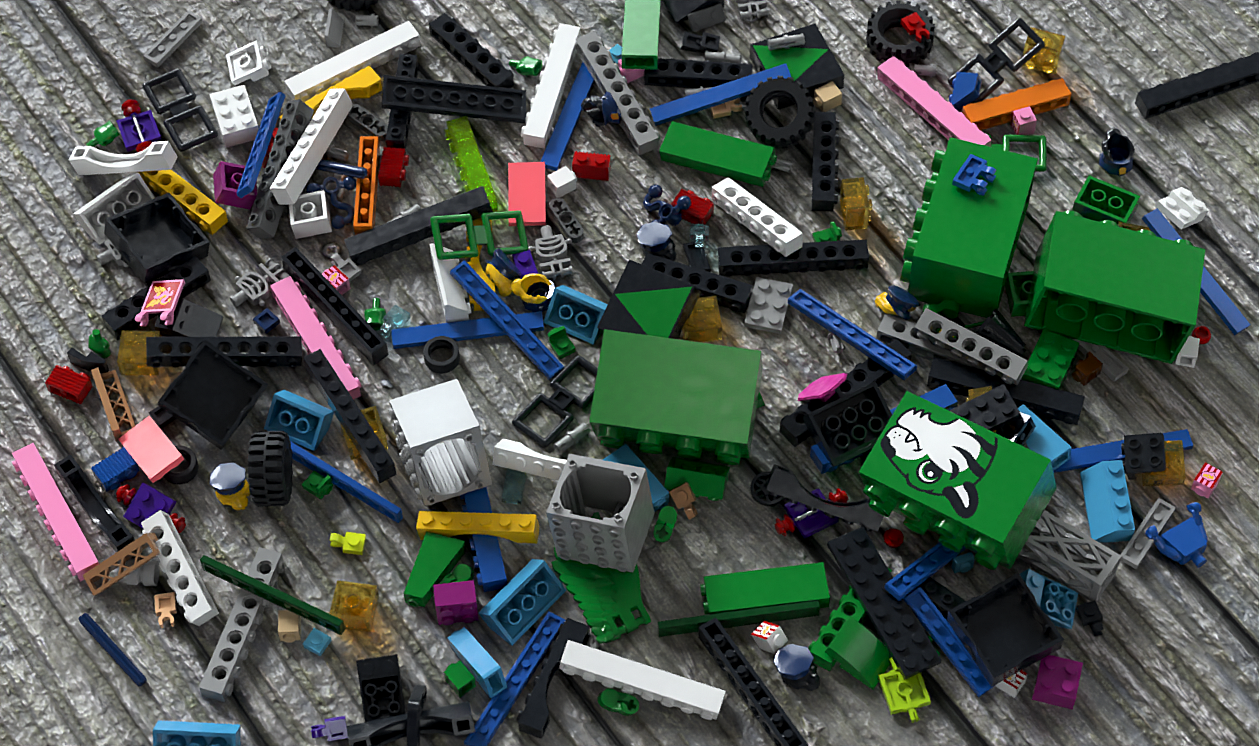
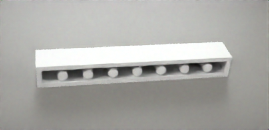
[284,21,421,102]
[521,23,581,149]
[270,88,353,205]
[559,640,725,720]

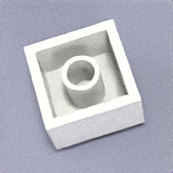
[289,190,332,239]

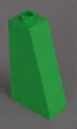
[403,531,466,607]

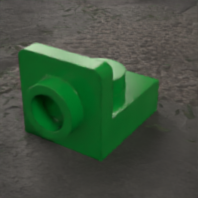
[812,221,842,242]
[547,326,576,360]
[302,471,333,500]

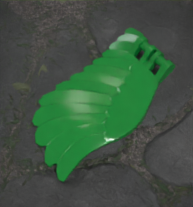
[551,512,651,644]

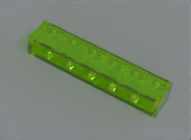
[444,116,498,212]

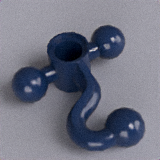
[306,176,357,229]
[643,184,692,226]

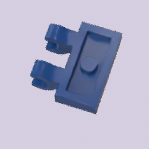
[952,154,996,196]

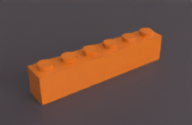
[962,78,1071,131]
[353,136,380,235]

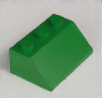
[664,457,730,501]

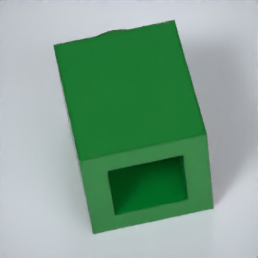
[444,661,476,698]

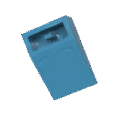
[1020,569,1078,629]

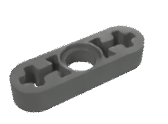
[347,104,388,141]
[549,198,584,243]

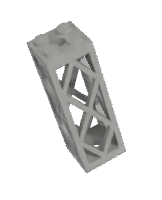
[1018,510,1122,602]

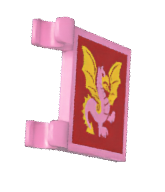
[135,279,185,327]

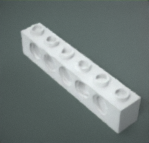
[711,177,803,257]
[141,510,219,626]

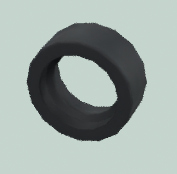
[423,336,460,374]
[164,445,199,485]

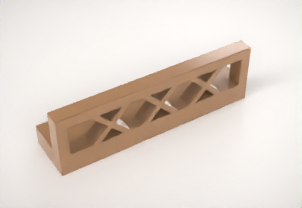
[91,368,135,441]
[83,533,160,596]

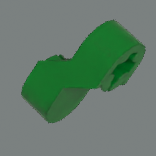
[922,299,960,319]
[653,506,677,543]
[440,564,474,584]
[597,688,640,716]

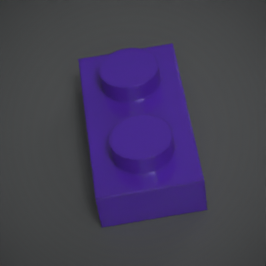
[512,250,538,279]

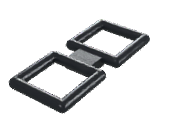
[948,18,1045,103]
[142,68,218,152]
[512,355,598,448]

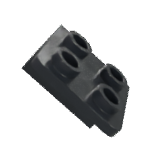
[1121,433,1166,480]

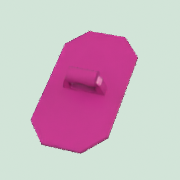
[797,373,847,403]

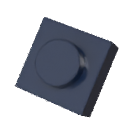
[253,308,280,334]

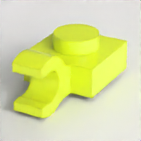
[330,532,366,555]

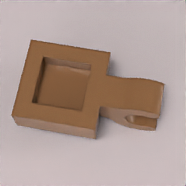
[669,482,698,520]

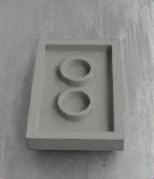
[744,277,793,334]

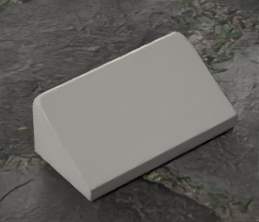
[325,8,344,47]

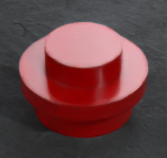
[1191,326,1211,344]
[884,528,904,548]

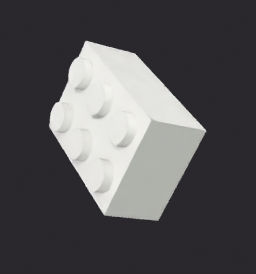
[210,85,259,148]

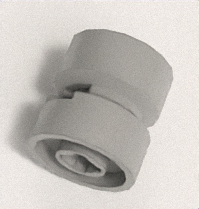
[126,559,160,586]

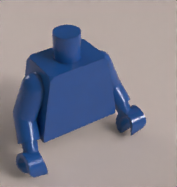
[1145,502,1208,567]

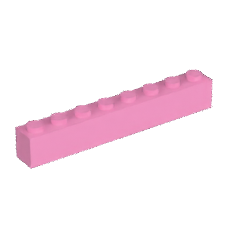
[877,56,991,147]
[270,276,362,400]
[12,443,99,582]

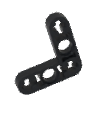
[407,685,427,746]

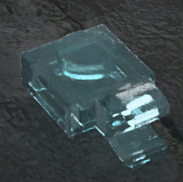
[690,224,709,248]
[380,304,411,339]

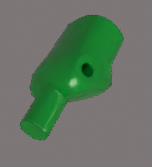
[509,56,543,76]
[86,120,120,147]
[364,298,386,331]
[88,329,111,359]

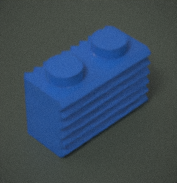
[91,447,140,492]

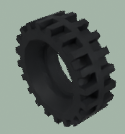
[866,0,935,67]

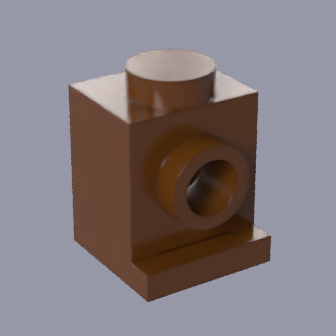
[1072,351,1103,386]

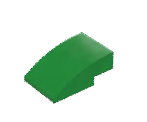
[825,616,892,690]

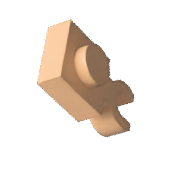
[710,98,742,119]
[154,592,177,628]

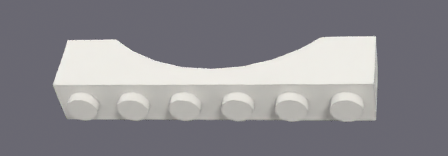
[69,141,178,175]
[493,439,567,481]

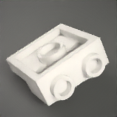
[226,40,271,85]
[1155,187,1209,230]

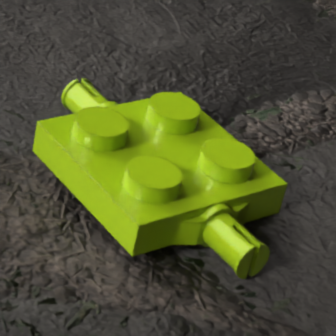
[878,658,931,723]

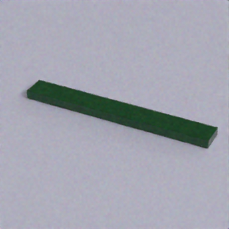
[200,555,345,635]
[658,600,820,637]

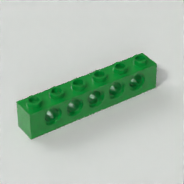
[808,568,892,672]

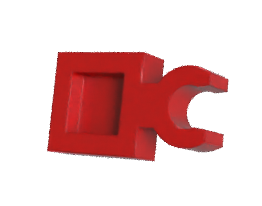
[901,12,930,43]

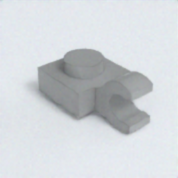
[330,253,361,282]

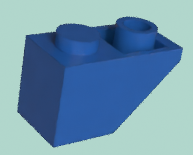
[949,72,982,112]

